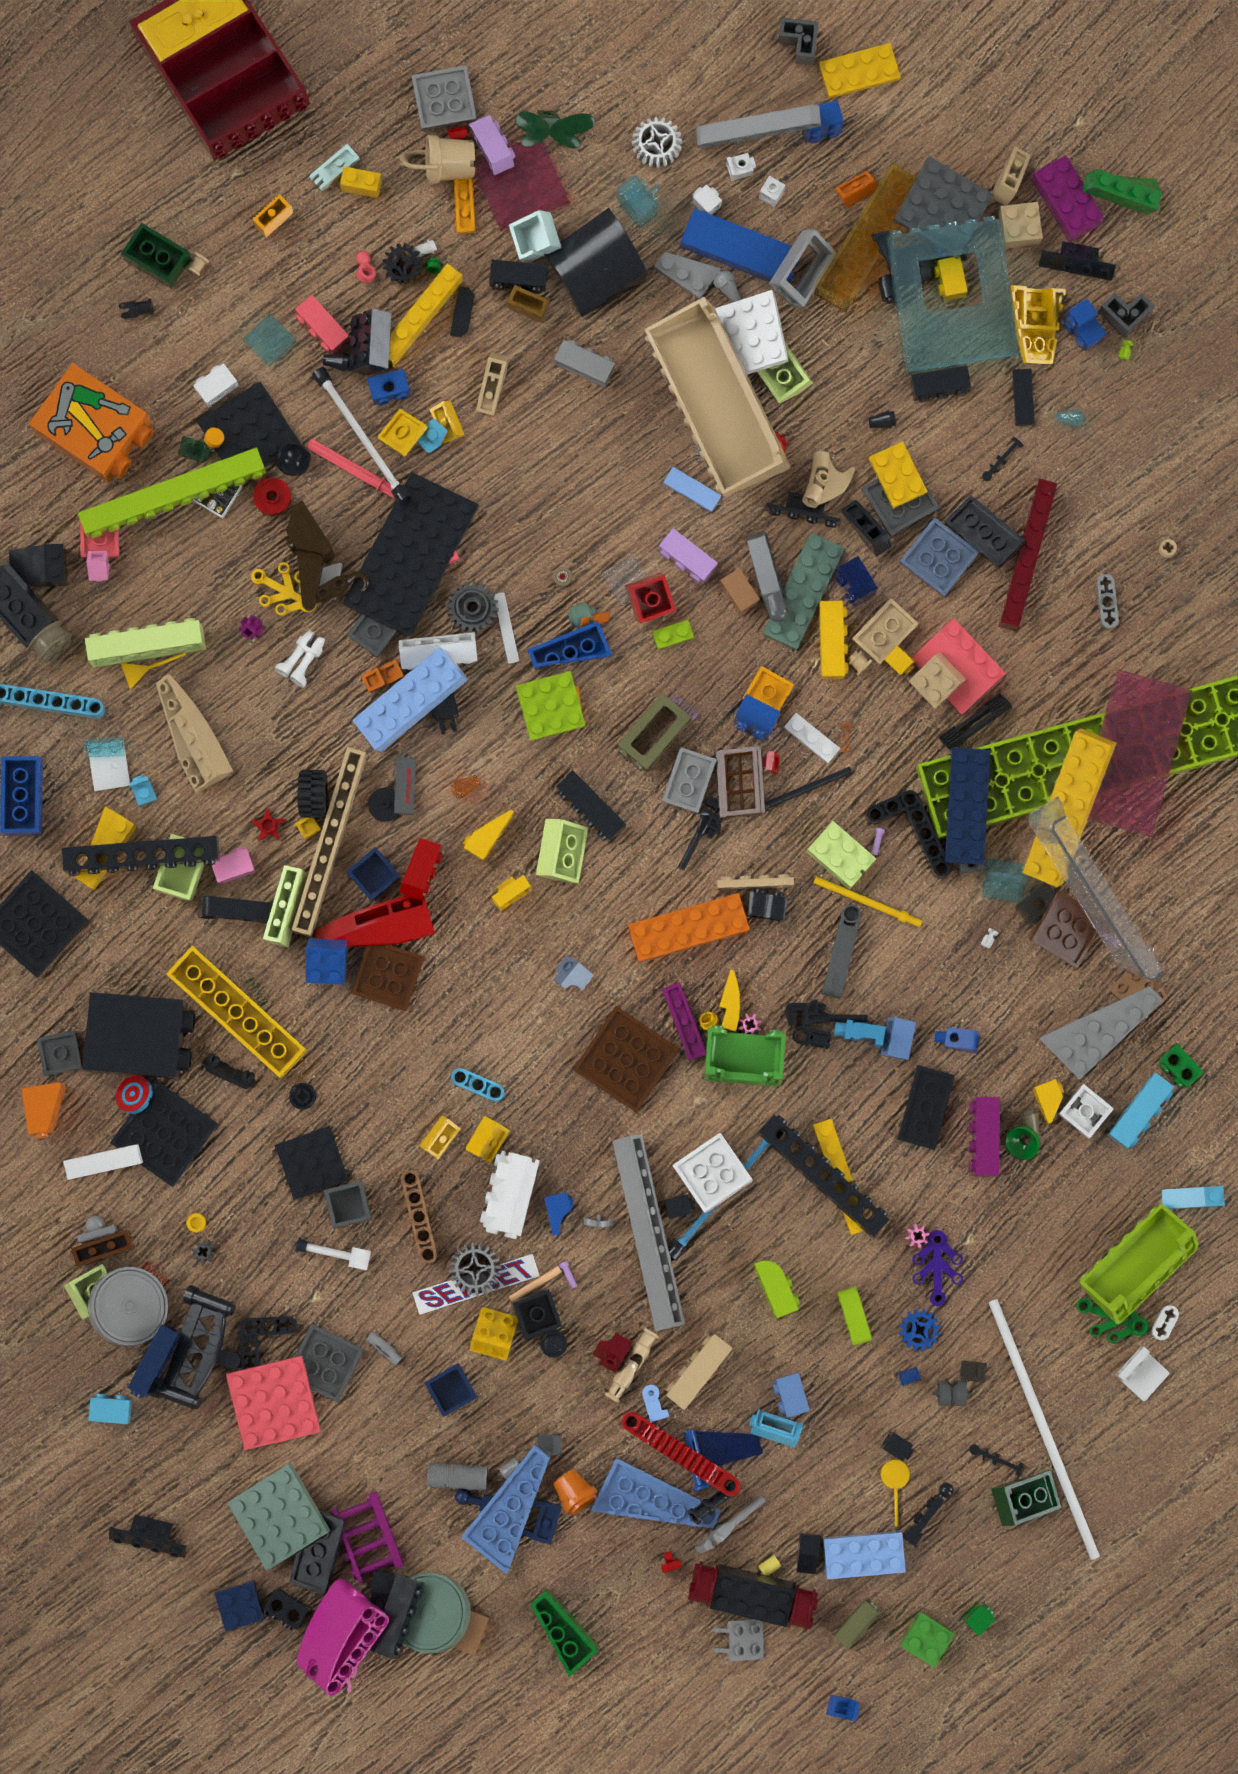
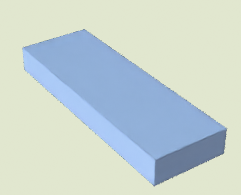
[663,467,722,513]

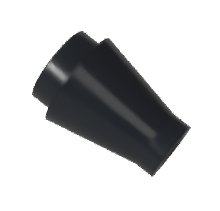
[322,353,350,372]
[868,410,896,428]

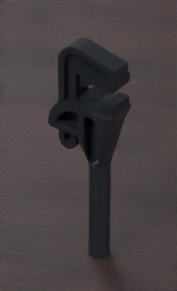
[678,797,723,871]
[785,999,868,1027]

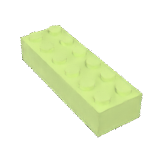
[85,618,206,668]

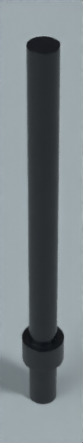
[746,767,852,818]

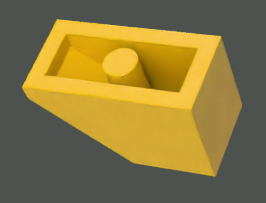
[1032,1079,1064,1124]

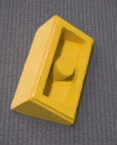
[429,401,464,443]
[420,1115,461,1160]

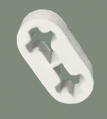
[1151,1305,1179,1340]

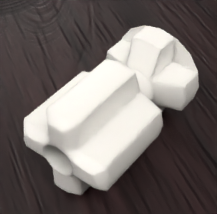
[981,928,999,949]

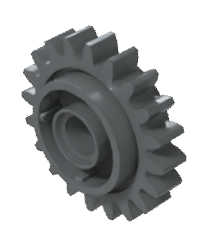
[446,581,499,634]

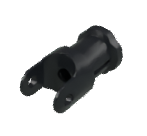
[118,298,154,319]

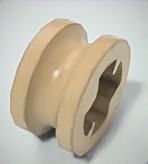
[1159,539,1177,558]

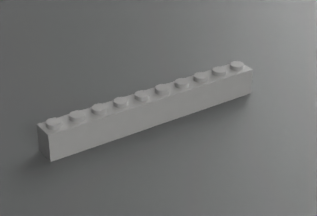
[612,1134,685,1331]

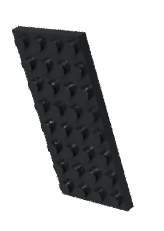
[342,472,479,638]

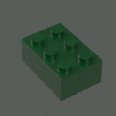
[121,223,191,289]

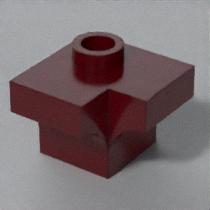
[593,1333,632,1373]

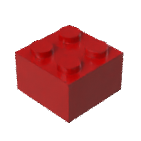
[625,573,676,623]

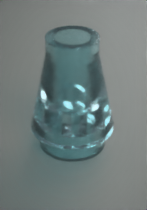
[1056,409,1084,428]

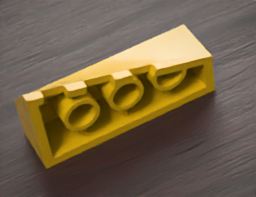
[75,806,137,890]

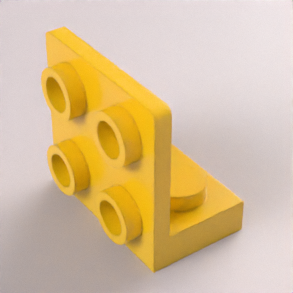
[469,1307,518,1361]

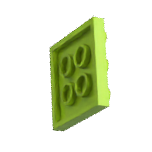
[516,671,586,742]

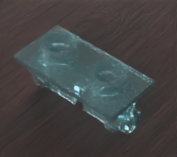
[84,737,124,758]

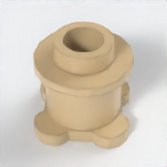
[848,651,872,676]

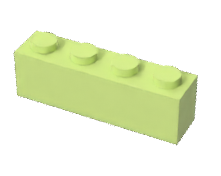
[263,865,309,947]

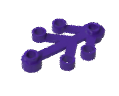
[912,1230,963,1306]

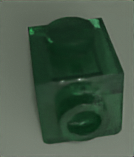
[177,436,210,462]

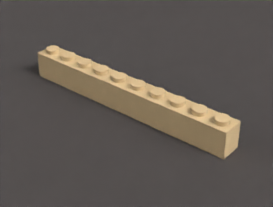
[292,747,367,938]

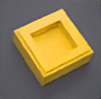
[295,818,322,840]

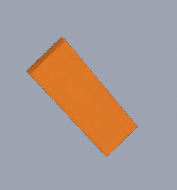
[580,611,610,628]

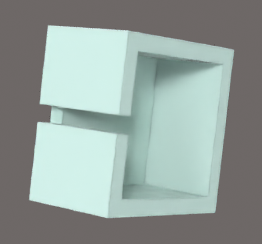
[509,210,561,262]

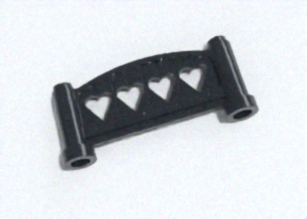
[150,1285,236,1409]

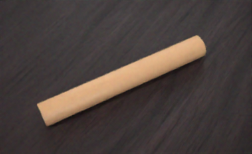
[508,1266,562,1301]

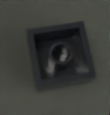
[511,1288,562,1340]

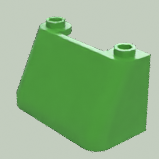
[704,1026,786,1086]

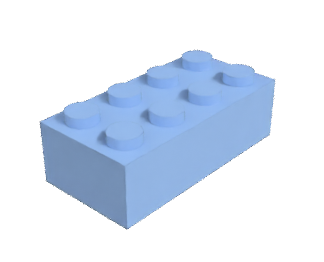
[822,1531,906,1579]

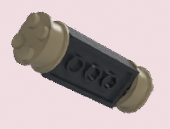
[0,559,73,663]

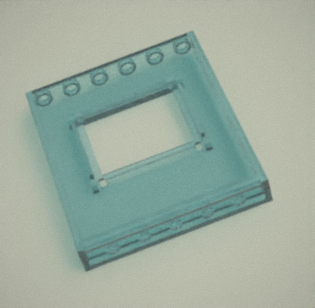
[886,216,1019,373]

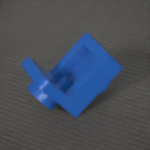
[826,1695,860,1721]

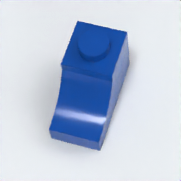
[544,1192,574,1236]

